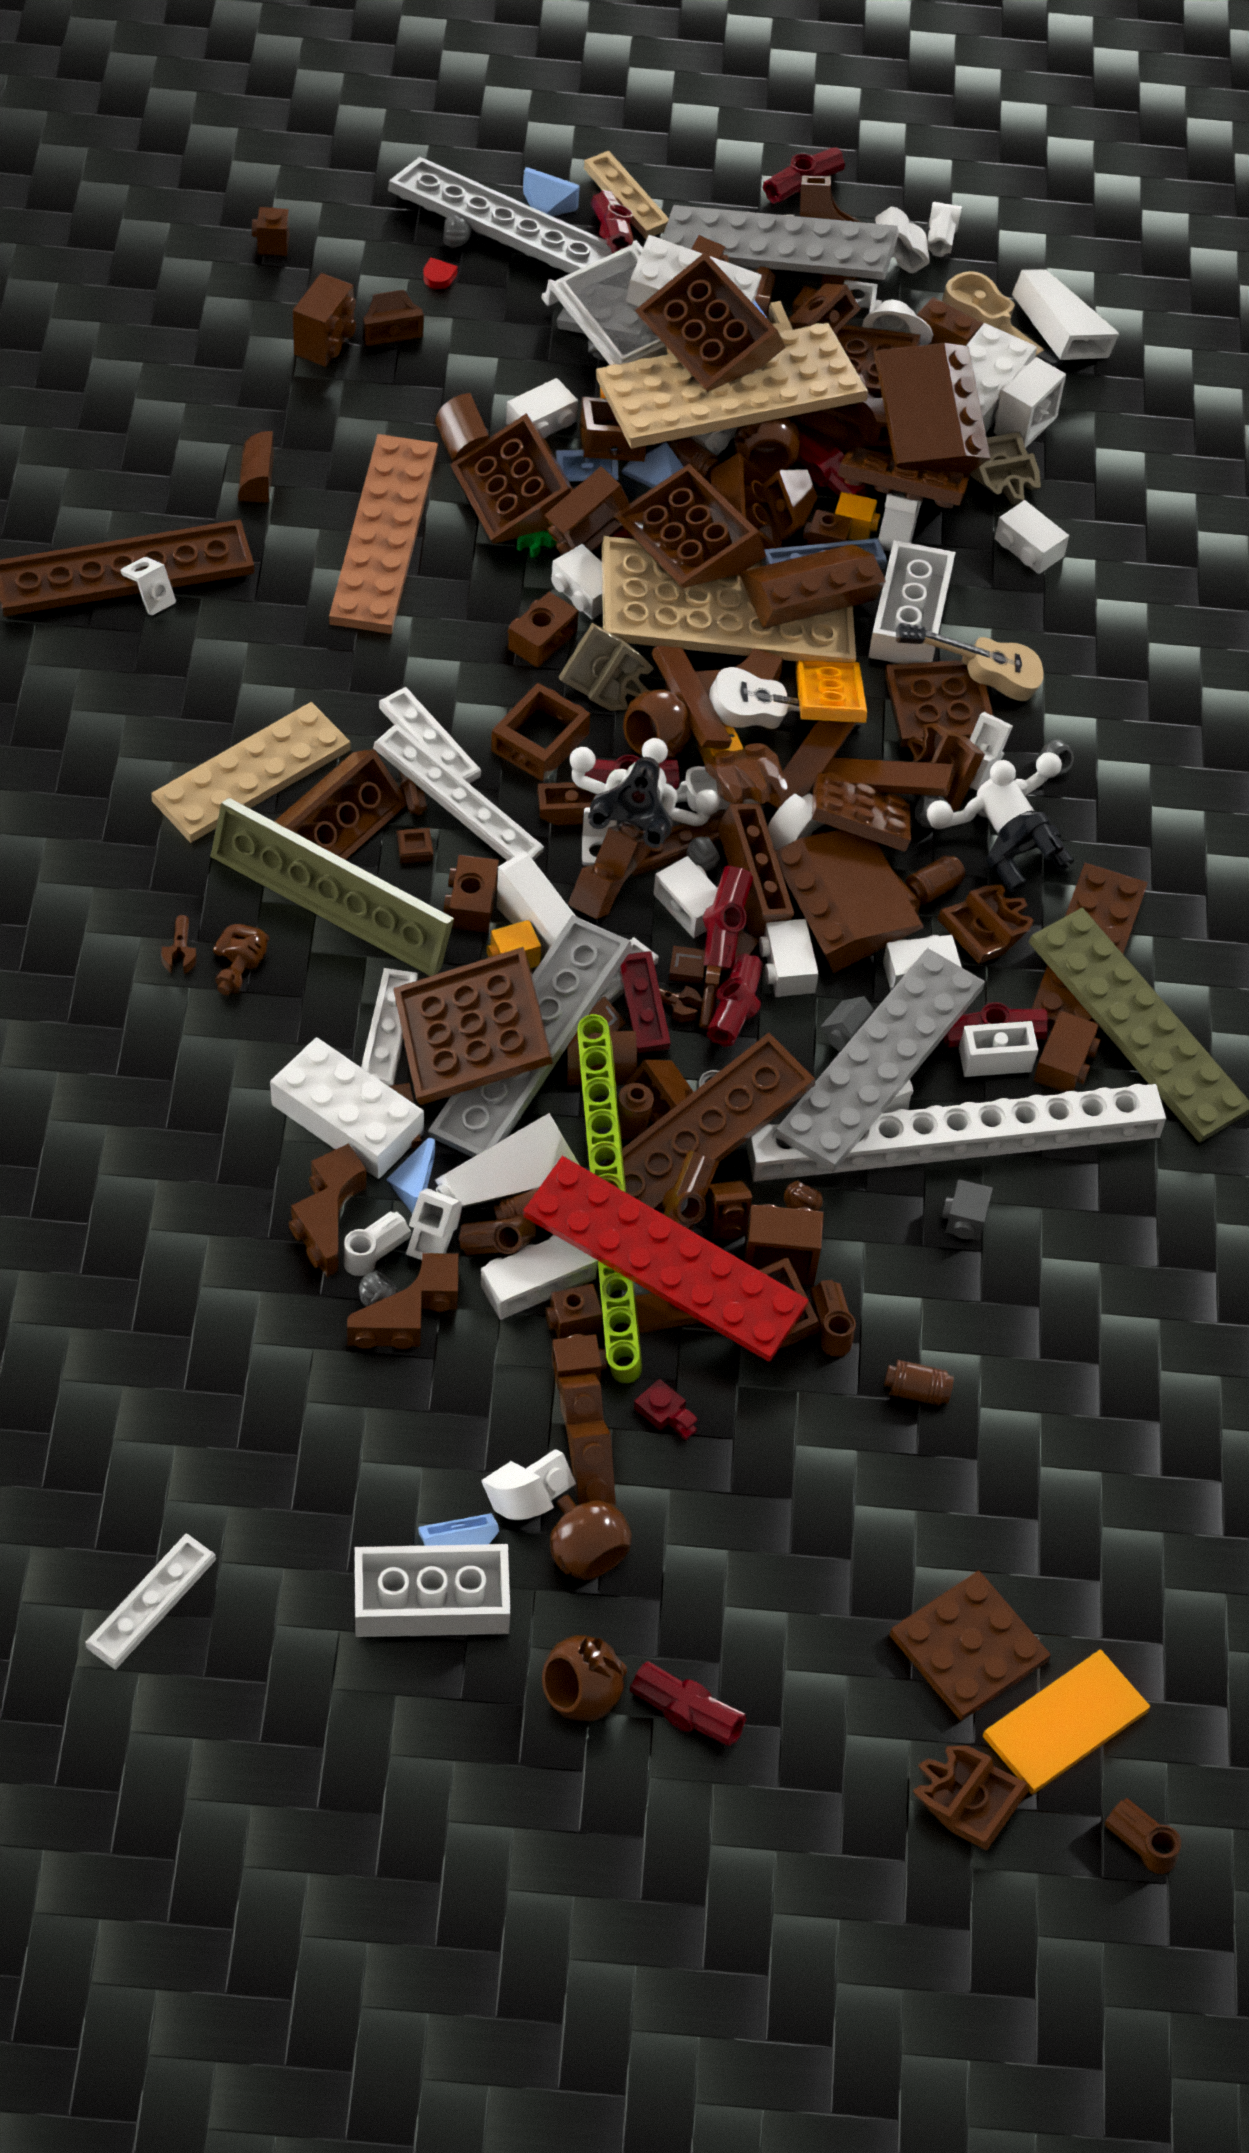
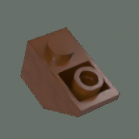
[705,1181,752,1240]

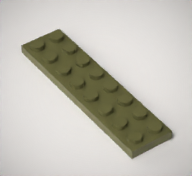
[210,798,454,976]
[1029,907,1249,1143]

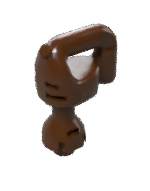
[213,924,269,996]

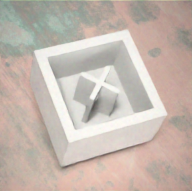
[994,357,1066,448]

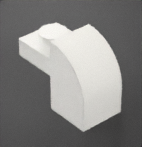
[970,712,1013,790]
[768,793,825,851]
[406,1188,462,1260]
[481,1449,576,1520]

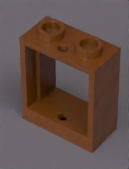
[579,397,647,462]
[545,466,629,555]
[491,683,590,782]

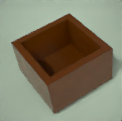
[293,273,356,367]
[744,1204,823,1286]

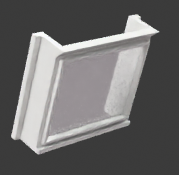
[541,240,668,365]

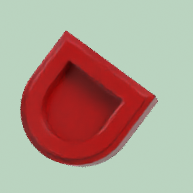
[423,258,458,289]

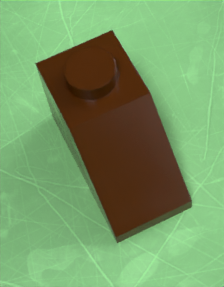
[762,470,817,540]

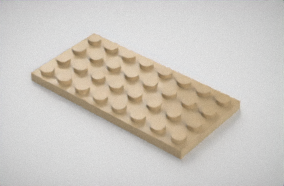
[596,323,867,448]
[602,536,856,662]

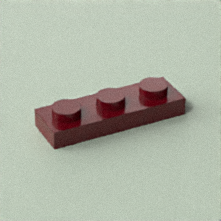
[619,951,671,1054]

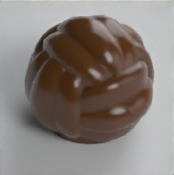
[784,1180,823,1211]

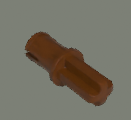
[399,770,427,816]

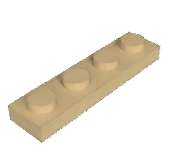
[584,151,669,239]

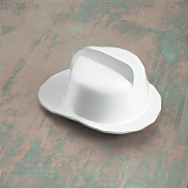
[862,300,933,346]

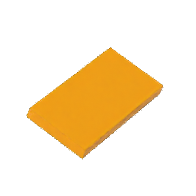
[795,660,867,723]
[983,1649,1151,1795]

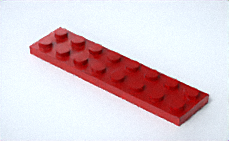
[523,1155,808,1362]

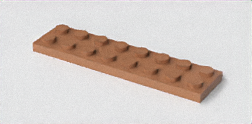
[329,434,438,634]

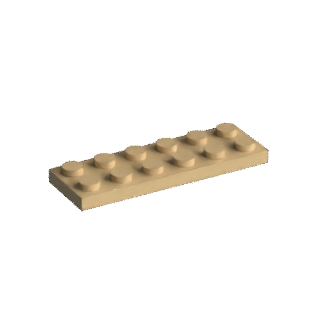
[151,702,351,843]

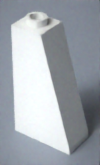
[1012,270,1119,360]
[496,851,575,956]
[435,1113,579,1208]

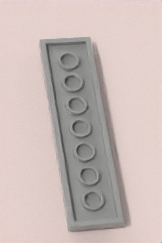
[388,157,612,274]
[662,205,899,280]
[428,915,632,1157]
[775,948,985,1172]

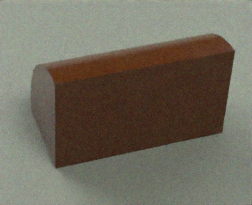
[435,393,489,463]
[238,431,274,502]
[565,1031,637,1086]
[625,1060,693,1124]

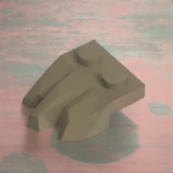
[970,432,1041,504]
[559,623,654,711]

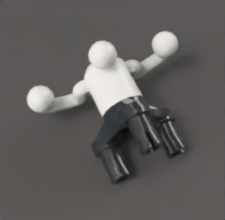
[570,738,721,848]
[927,752,1075,893]

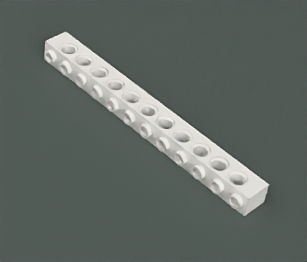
[746,1084,1166,1182]

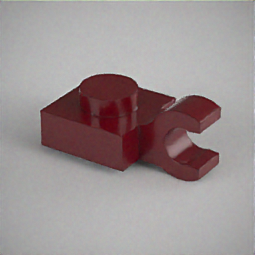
[634,1379,697,1440]

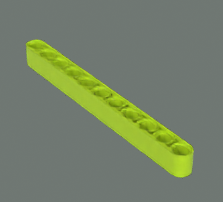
[577,1014,642,1383]

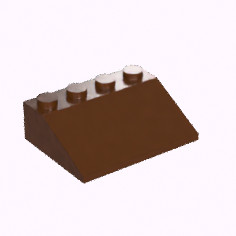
[634,252,786,392]
[874,343,990,474]
[450,413,574,544]
[613,464,766,588]
[775,830,924,974]

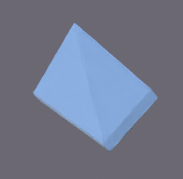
[523,167,579,216]
[622,442,683,488]
[556,449,618,481]
[386,1138,435,1214]
[418,1513,499,1546]

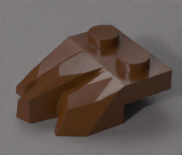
[907,723,985,811]
[704,743,788,804]
[937,885,1034,964]
[913,1745,1028,1850]

